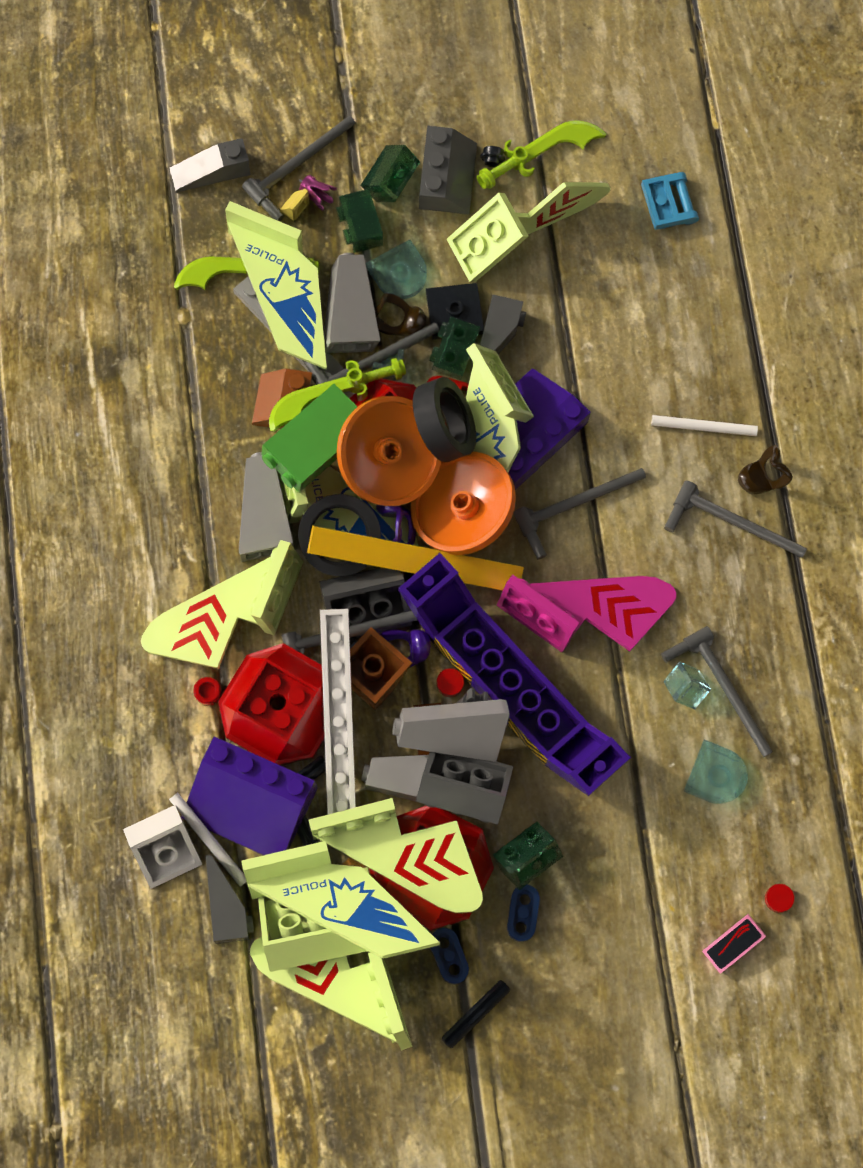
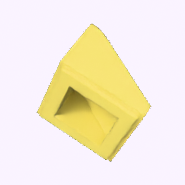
[280,189,309,221]

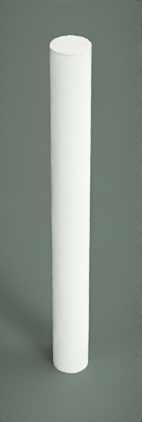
[651,415,758,436]
[169,793,247,887]

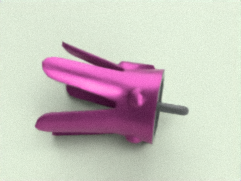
[299,175,337,211]

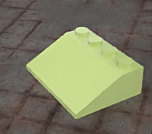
[258,867,369,972]

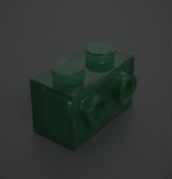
[360,145,420,202]
[336,189,383,253]
[429,316,480,380]
[493,821,564,890]

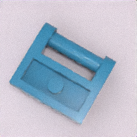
[641,172,699,230]

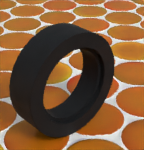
[413,377,476,462]
[298,494,381,576]

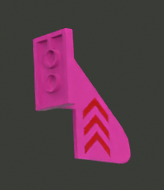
[496,575,676,652]

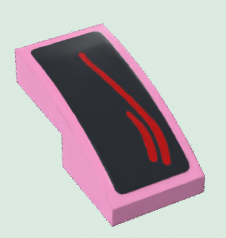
[702,914,766,974]

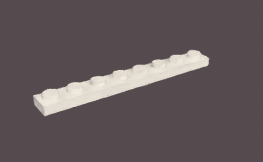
[320,609,356,815]

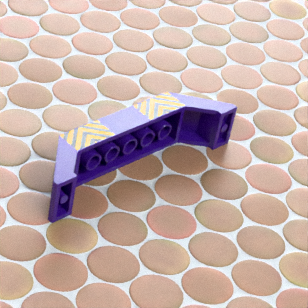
[398,553,631,796]

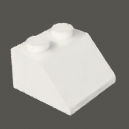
[123,805,202,889]

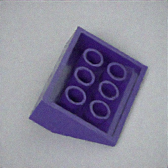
[508,368,591,490]
[181,736,318,855]

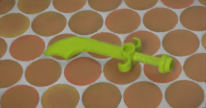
[477,120,607,189]
[174,256,319,290]
[269,358,406,432]

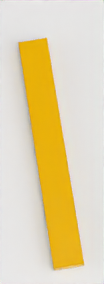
[307,525,524,591]

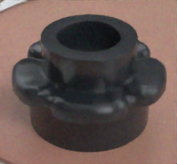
[480,146,505,167]

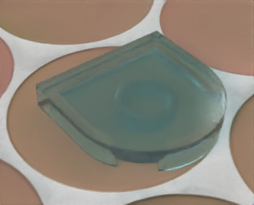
[366,240,427,299]
[683,739,748,804]

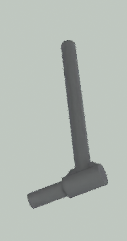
[242,116,355,221]
[302,323,439,385]
[513,468,646,560]
[664,481,807,558]
[281,610,417,654]
[661,626,773,758]

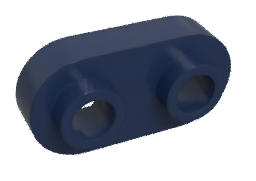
[507,884,540,942]
[430,928,469,985]

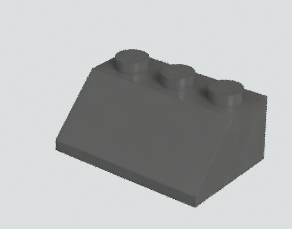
[419,126,477,214]
[319,567,412,638]
[416,752,513,824]

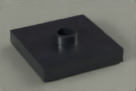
[425,283,484,340]

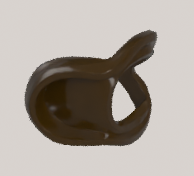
[375,292,426,336]
[738,445,793,494]

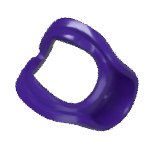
[376,505,416,545]
[380,630,431,667]

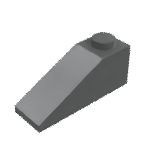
[170,138,250,192]
[480,295,526,355]
[206,855,254,944]

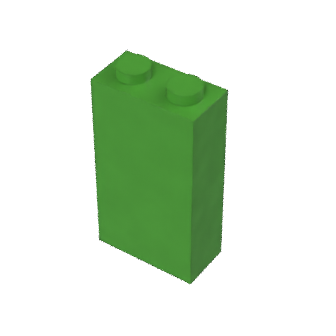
[261,384,357,492]

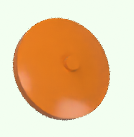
[337,396,441,506]
[411,452,516,555]

